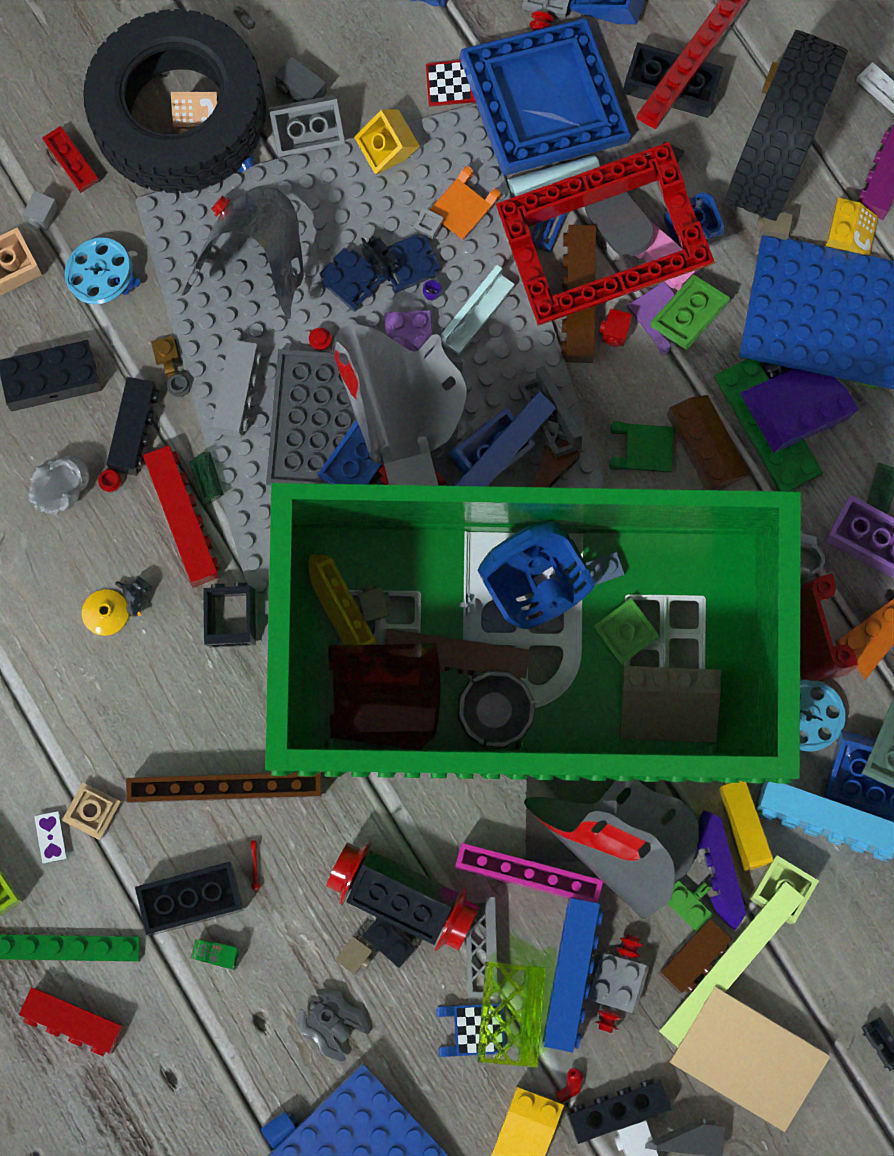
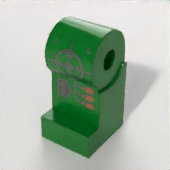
[191,939,240,971]

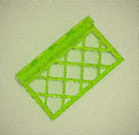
[477,962,545,1068]

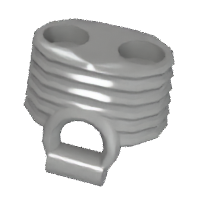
[800,533,825,578]

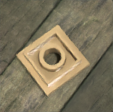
[62,782,121,841]

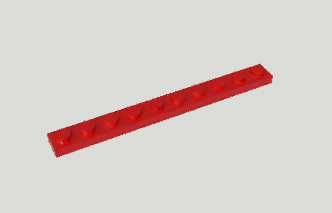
[636,0,748,129]

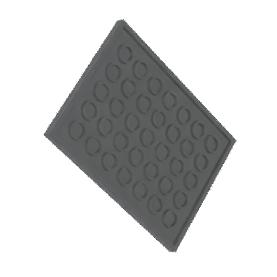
[266,349,463,486]

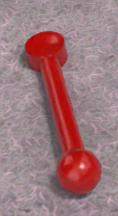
[251,840,261,891]

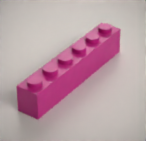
[455,843,603,903]

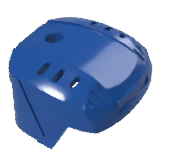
[477,521,595,629]

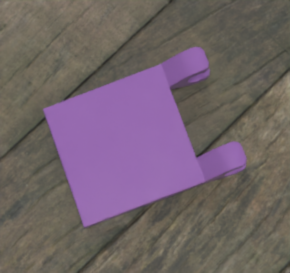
[627,281,675,354]

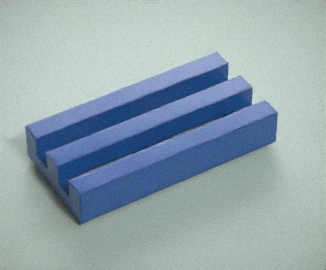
[532,213,567,253]

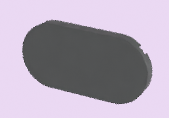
[585,192,654,256]

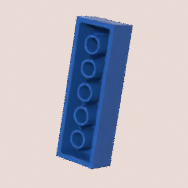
[541,898,603,1053]

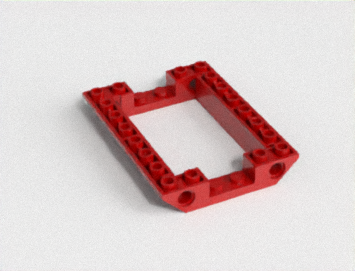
[496,142,715,326]

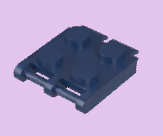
[383,234,441,293]
[319,248,387,312]

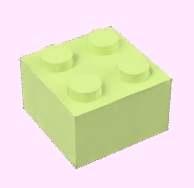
[749,855,819,924]

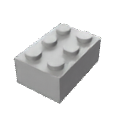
[268,95,345,157]

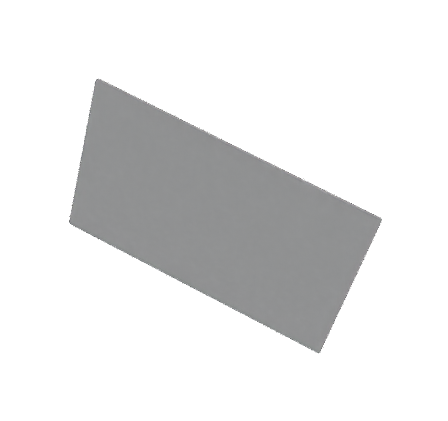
[136,104,644,676]

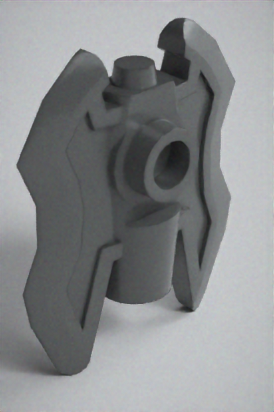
[298,988,370,1062]

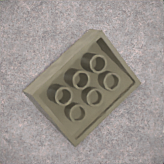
[620,666,721,742]

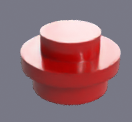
[211,195,231,217]
[309,328,332,351]
[98,469,122,493]

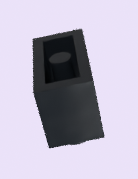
[363,918,416,969]

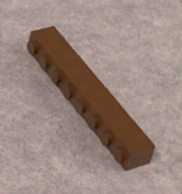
[126,772,322,803]

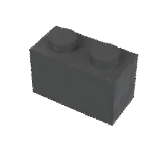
[274,56,327,102]

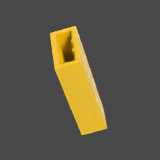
[719,781,774,872]

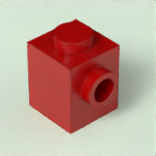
[599,309,632,347]

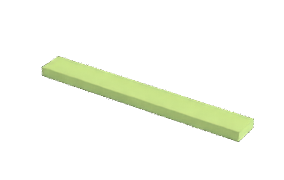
[659,881,805,1047]

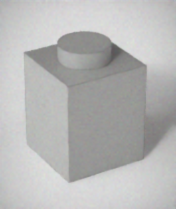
[22,191,58,231]

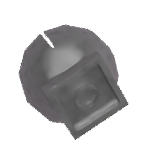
[457,670,535,748]

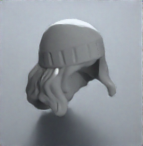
[28,455,90,515]

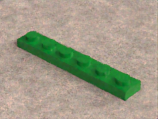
[0,935,140,962]

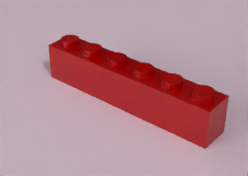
[143,446,221,588]

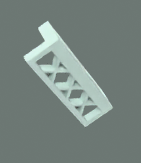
[441,265,515,356]

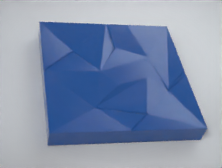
[459,18,631,176]

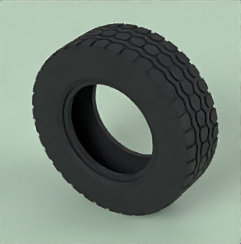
[83,9,266,193]
[725,30,848,221]

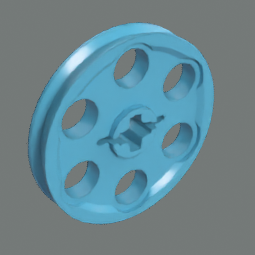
[65,238,133,304]
[800,680,845,752]

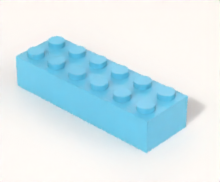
[755,781,894,862]

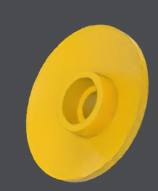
[82,589,129,636]

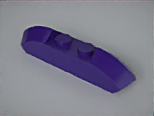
[697,810,746,930]

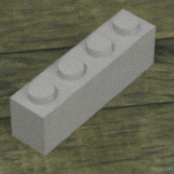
[212,339,262,438]

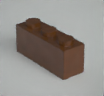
[658,919,732,994]

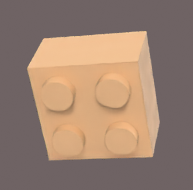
[0,227,42,295]

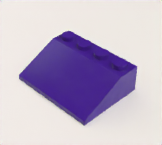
[740,369,859,453]

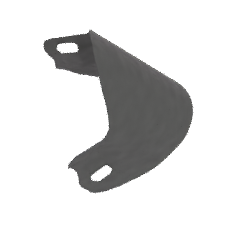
[181,187,304,319]

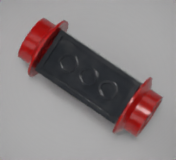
[326,842,480,951]

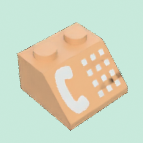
[171,92,218,134]

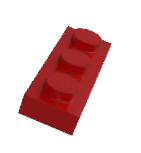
[42,126,99,193]

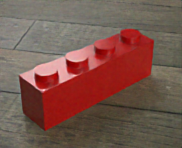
[19,987,124,1056]

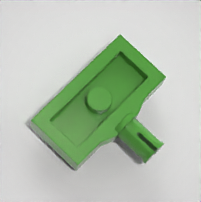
[667,880,713,932]

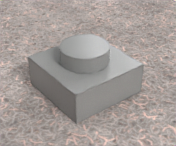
[413,207,444,240]

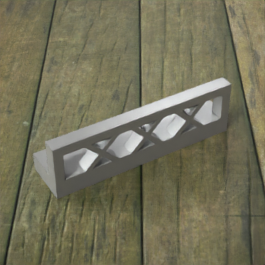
[466,897,498,997]

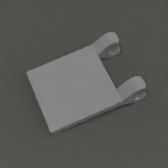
[380,436,438,486]

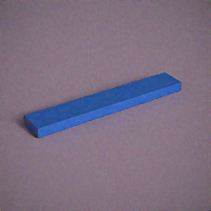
[455,391,556,487]

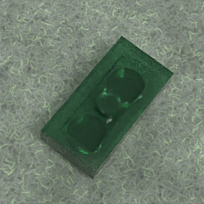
[189,452,224,504]
[866,463,894,514]

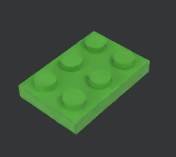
[650,274,730,350]

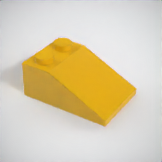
[491,1087,564,1156]

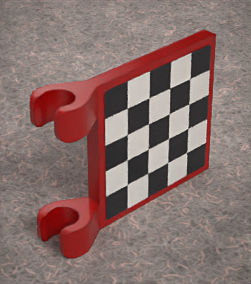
[426,60,476,107]

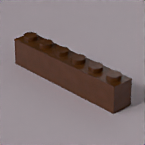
[561,225,596,363]
[383,629,530,679]

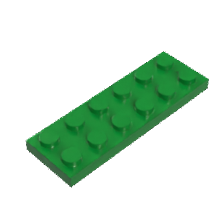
[714,359,823,492]

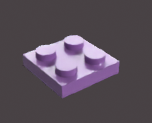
[384,310,433,357]

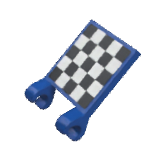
[436,1004,505,1057]

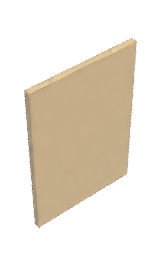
[670,986,831,1132]

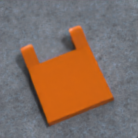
[430,166,501,241]

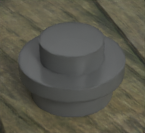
[167,374,190,397]

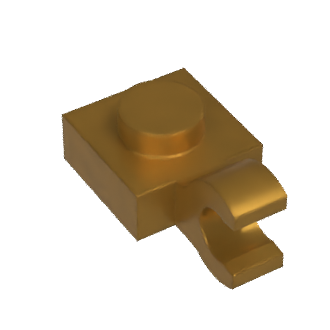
[151,336,179,378]

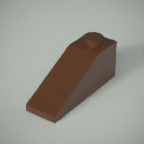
[532,438,580,488]

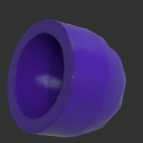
[423,280,441,301]

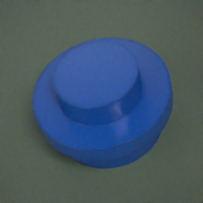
[238,155,256,173]

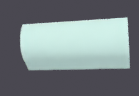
[507,155,600,198]

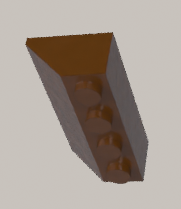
[667,395,750,490]

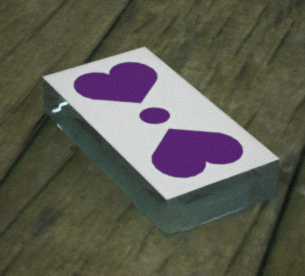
[34,811,68,864]

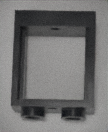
[203,582,256,648]

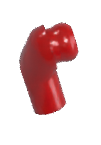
[555,1068,583,1103]

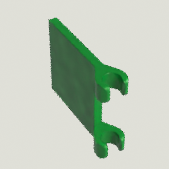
[609,421,673,473]

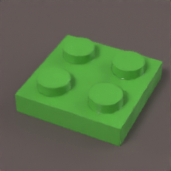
[593,598,660,665]

